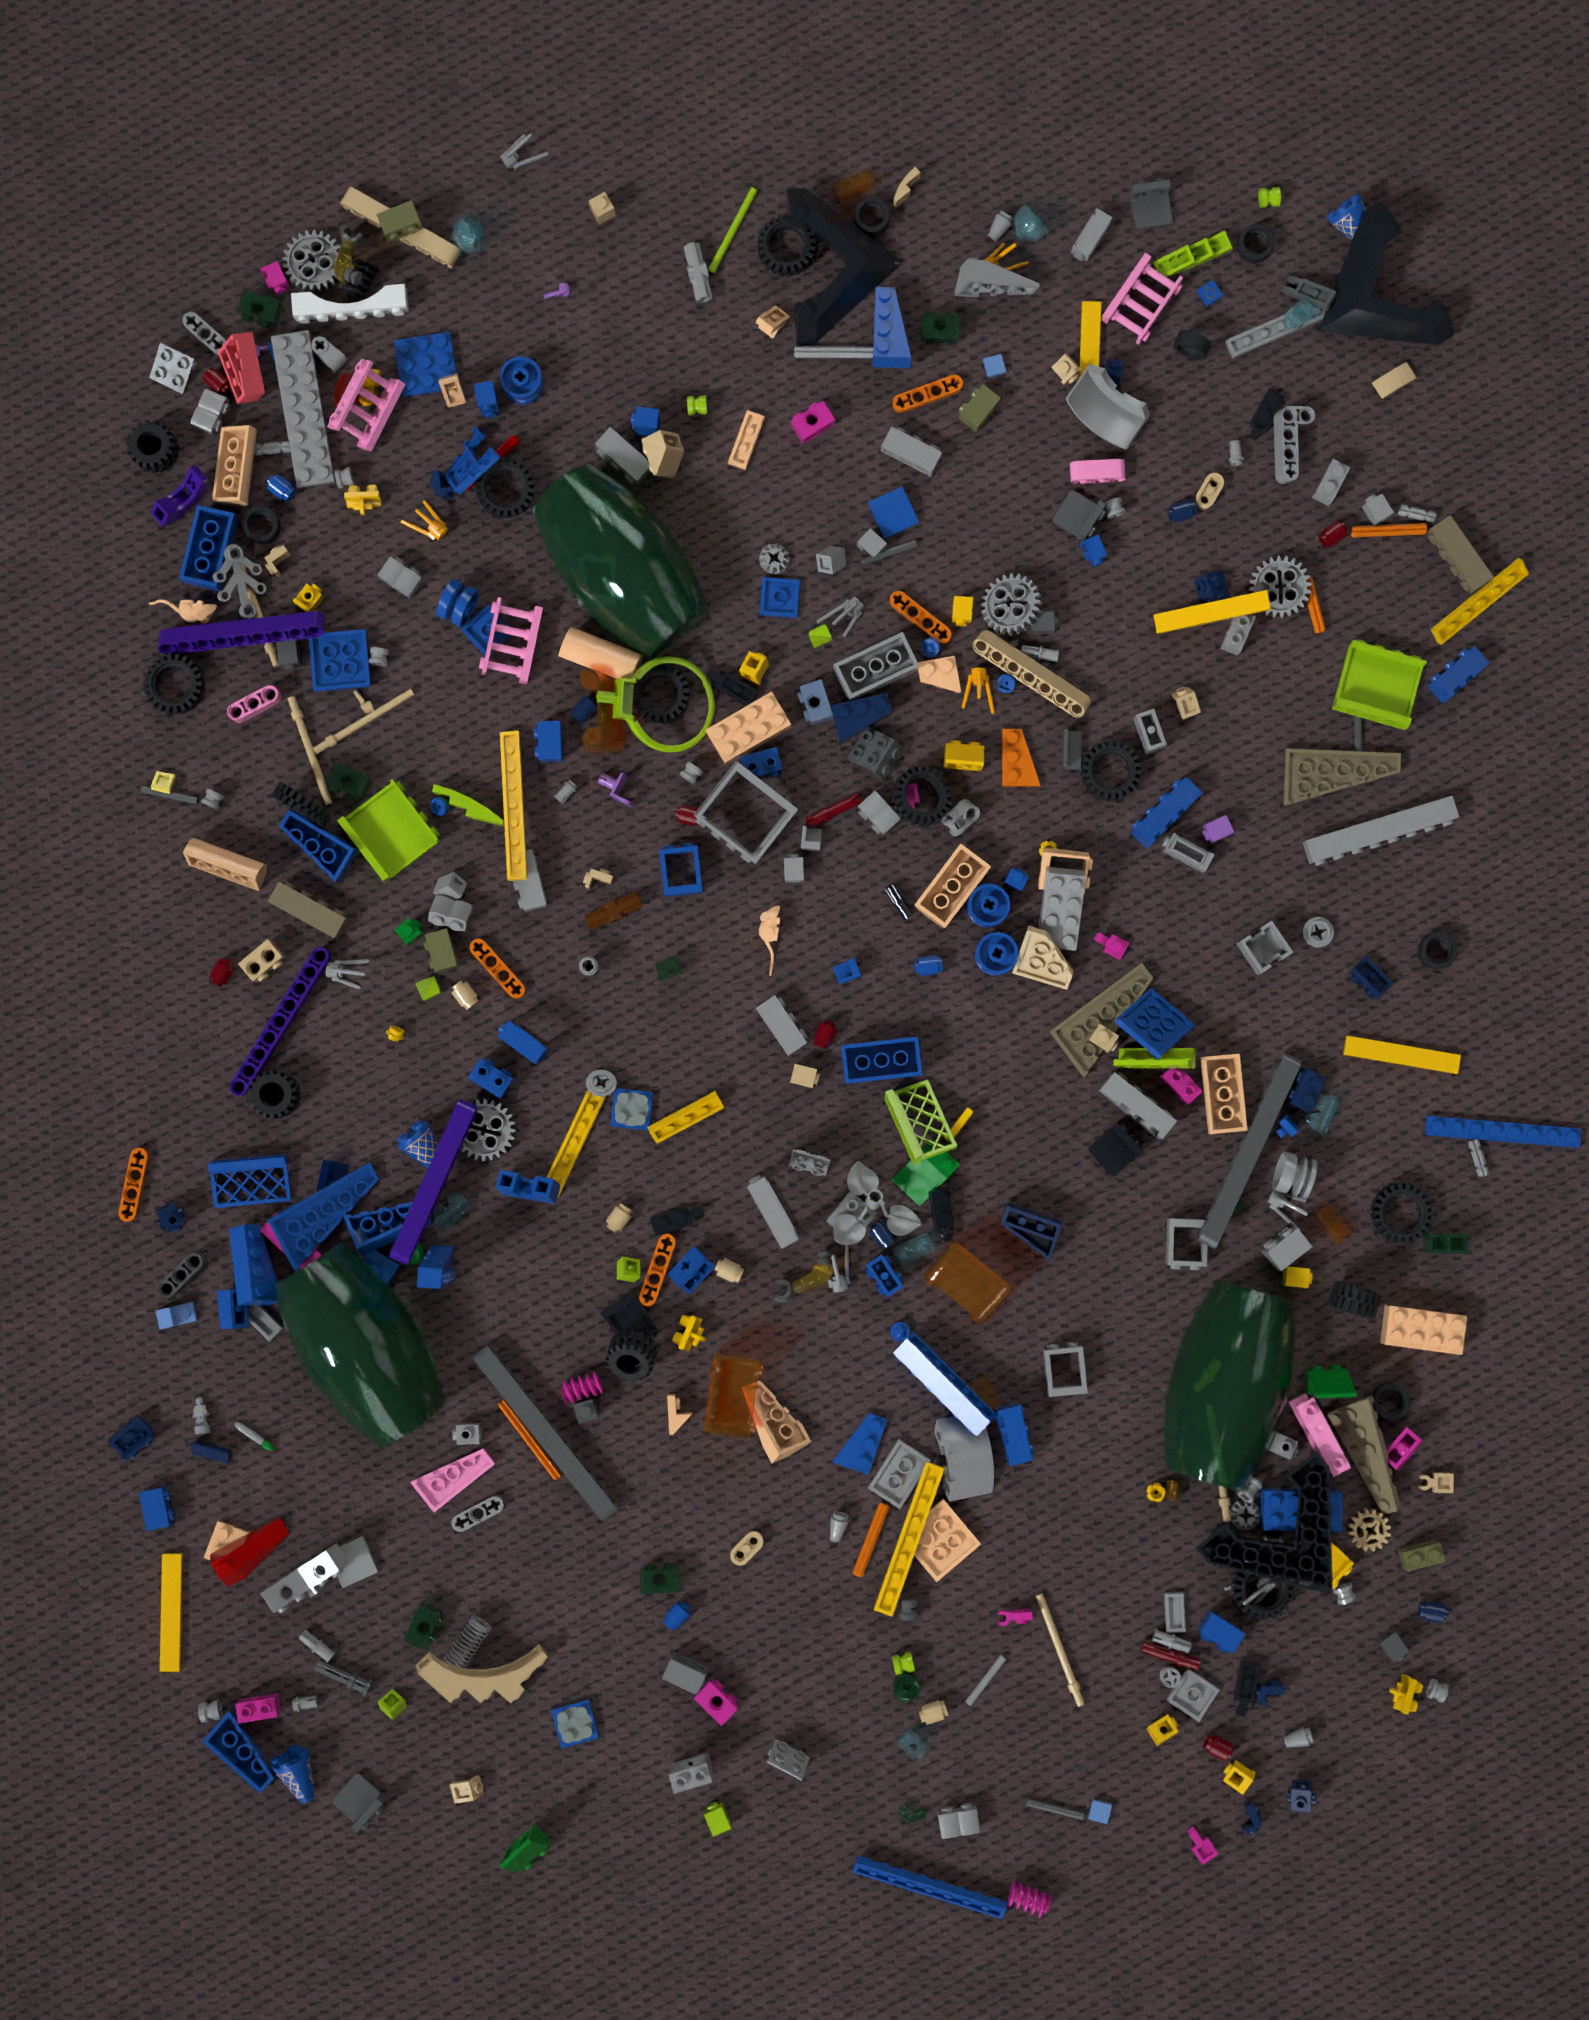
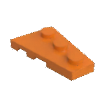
[1002,729,1041,787]

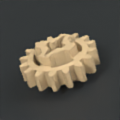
[1347,1508,1391,1552]

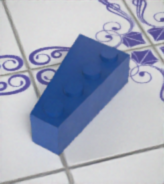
[873,287,911,368]
[1131,777,1202,849]
[279,810,359,882]
[344,1202,433,1256]
[229,1224,283,1306]
[417,1245,456,1289]
[202,1709,277,1794]

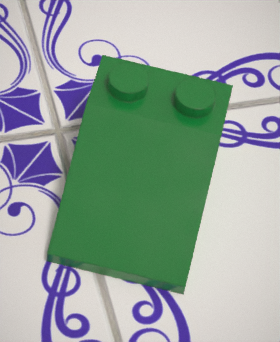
[892,1138,960,1206]
[1305,1365,1357,1398]
[499,1824,550,1873]

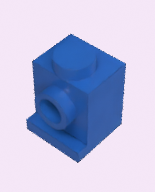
[1079,535,1107,567]
[1003,867,1029,892]

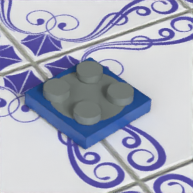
[610,1088,653,1130]
[551,1699,599,1748]

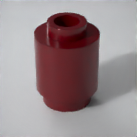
[202,367,231,395]
[1318,521,1348,548]
[675,804,704,827]
[209,958,234,987]
[813,1020,838,1049]
[1203,1734,1234,1761]

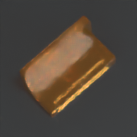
[832,170,875,203]
[1313,1203,1352,1246]
[968,1374,1005,1412]

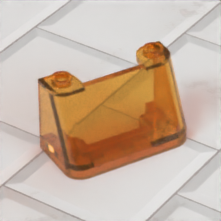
[580,670,625,754]
[923,1239,1014,1324]
[703,1352,763,1438]

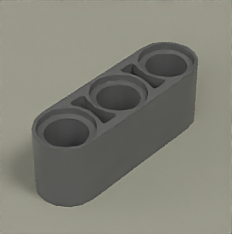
[158,1252,207,1298]

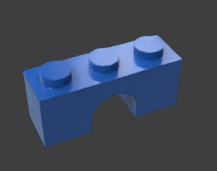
[495,1170,560,1204]

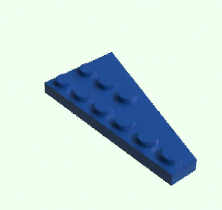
[267,1162,379,1271]

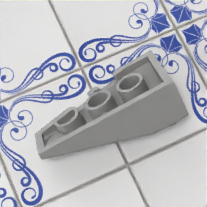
[955,257,1039,297]

